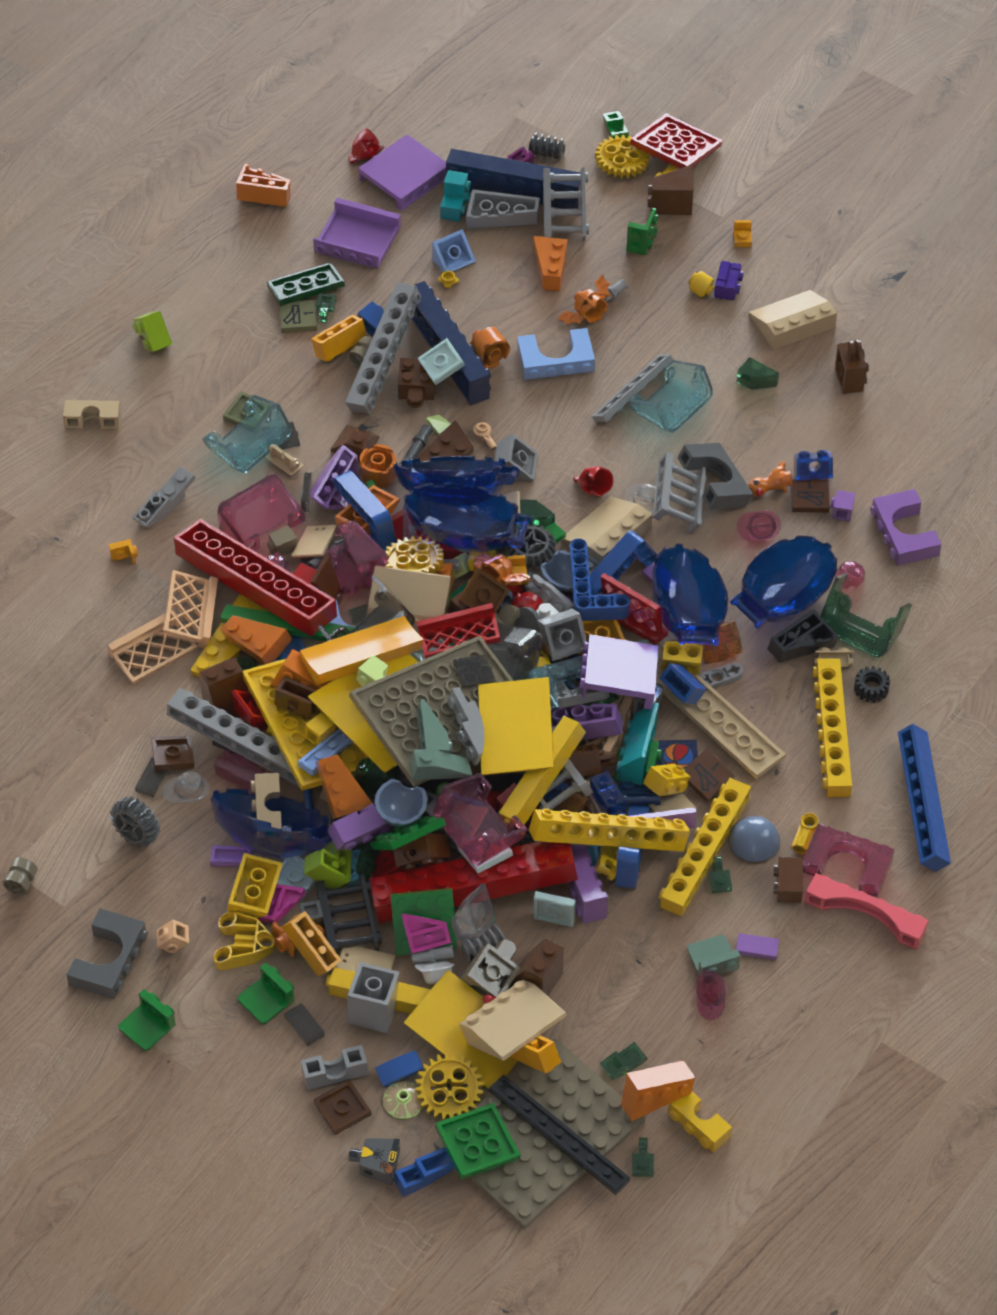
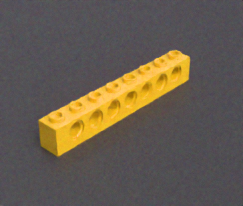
[812,659,852,797]
[659,778,751,917]
[529,809,690,852]

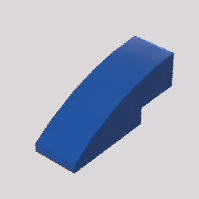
[393,1147,455,1197]

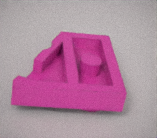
[257,884,306,924]
[401,913,451,953]

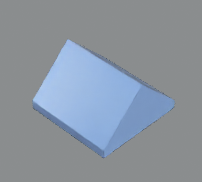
[432,229,476,272]

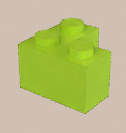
[132,311,173,352]
[304,842,352,889]

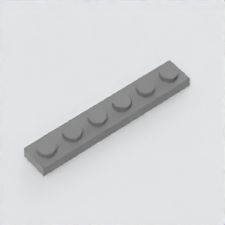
[592,354,673,423]

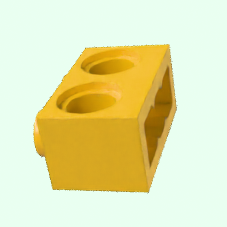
[662,641,703,675]

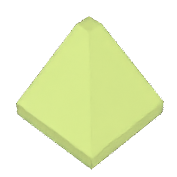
[426,415,451,436]

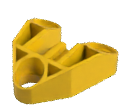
[213,912,275,970]

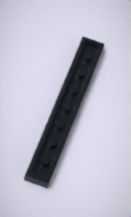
[489,1074,631,1195]

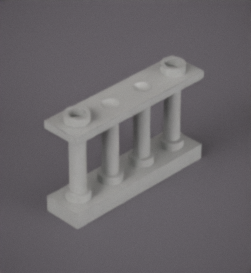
[543,167,589,239]
[653,452,707,534]
[539,759,593,810]

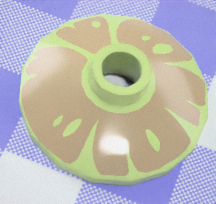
[383,1081,424,1120]

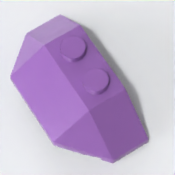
[310,445,361,510]

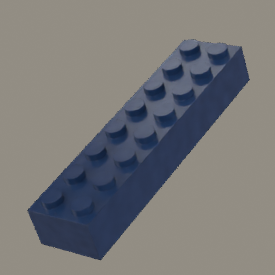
[446,148,581,209]
[411,281,491,406]

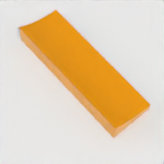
[299,616,424,685]

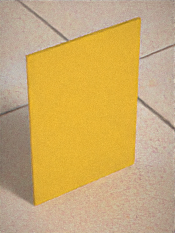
[478,677,554,775]
[403,970,518,1089]

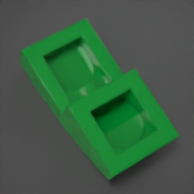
[603,111,629,139]

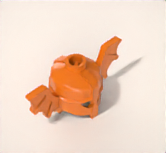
[558,275,610,326]
[473,553,530,585]

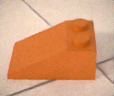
[335,485,400,543]

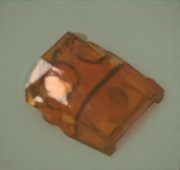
[695,619,742,664]

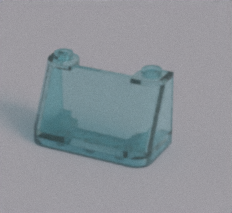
[628,360,713,433]
[202,395,291,473]

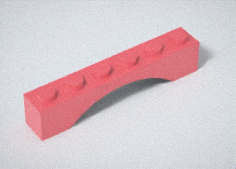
[805,873,929,949]

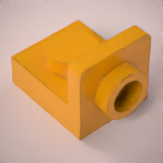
[733,220,752,247]
[108,539,138,564]
[507,555,528,586]

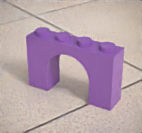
[870,489,941,566]

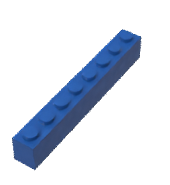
[898,724,951,872]

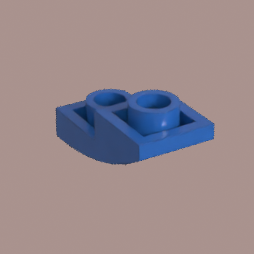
[375,1051,424,1088]

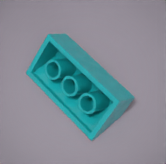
[616,703,659,785]

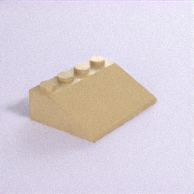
[748,290,837,350]
[561,496,653,562]
[366,566,451,634]
[459,980,567,1061]

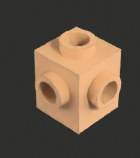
[157,919,189,953]

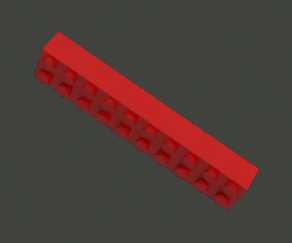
[174,519,337,637]
[370,841,578,924]

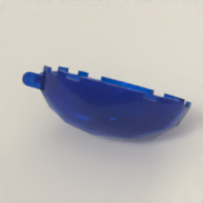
[393,456,520,507]
[404,482,532,553]
[730,535,837,629]
[652,543,728,646]
[211,788,333,858]

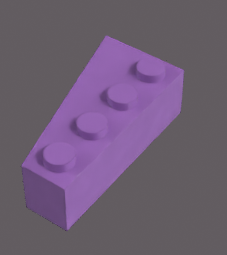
[551,704,623,741]
[327,804,395,851]
[566,844,608,924]

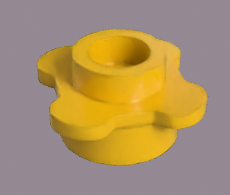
[438,271,459,288]

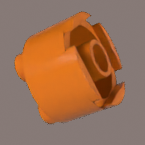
[469,327,510,369]
[360,444,397,488]

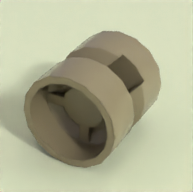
[348,336,372,369]
[2,857,38,896]

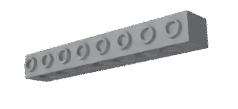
[345,282,421,415]
[166,688,299,787]

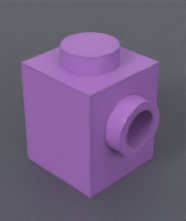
[830,490,855,522]

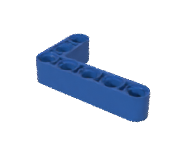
[333,470,396,552]
[572,530,657,601]
[570,538,630,621]
[616,804,650,889]

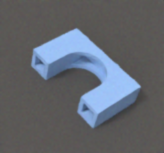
[517,328,595,380]

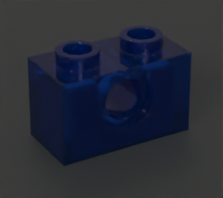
[794,450,833,480]
[590,771,626,816]

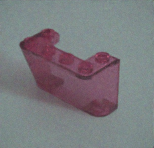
[217,473,305,551]
[324,521,390,595]
[433,773,527,866]

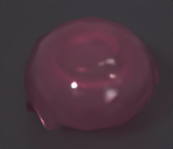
[835,561,866,589]

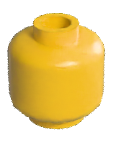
[688,271,715,297]

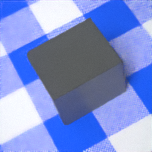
[299,900,324,928]

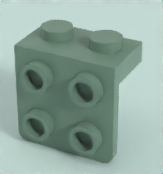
[687,935,741,981]

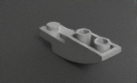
[132,467,196,528]
[448,687,485,766]

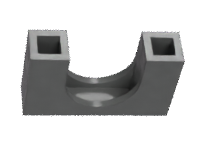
[677,443,753,509]
[67,908,148,999]

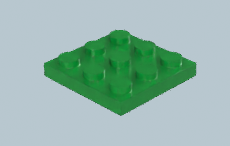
[370,815,446,850]
[390,888,457,956]
[435,1103,521,1180]

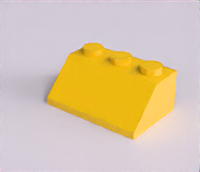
[227,853,283,918]

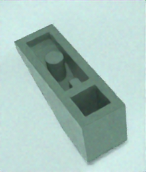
[416,699,452,754]
[409,749,472,780]

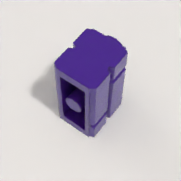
[714,261,744,300]

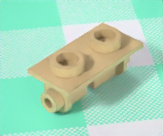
[265,444,304,477]
[814,648,854,668]

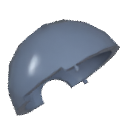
[540,550,573,594]
[375,779,428,827]
[729,816,781,862]

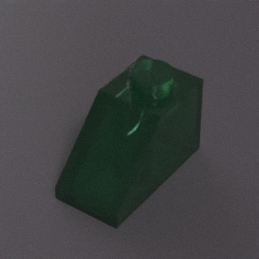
[736,357,779,390]
[518,499,555,529]

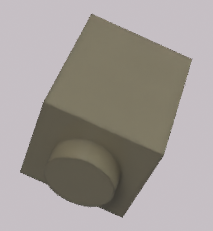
[267,525,297,558]

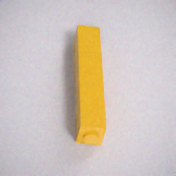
[499,716,586,829]
[326,967,431,1014]

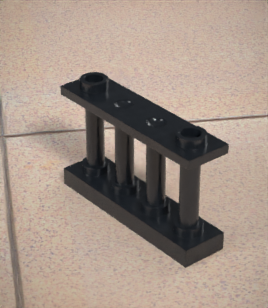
[316,873,382,954]

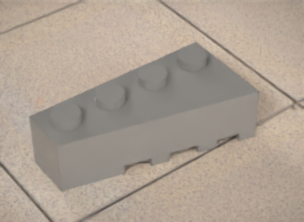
[466,189,541,229]

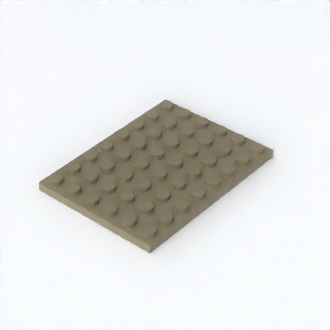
[349,636,514,787]
[434,1038,645,1230]

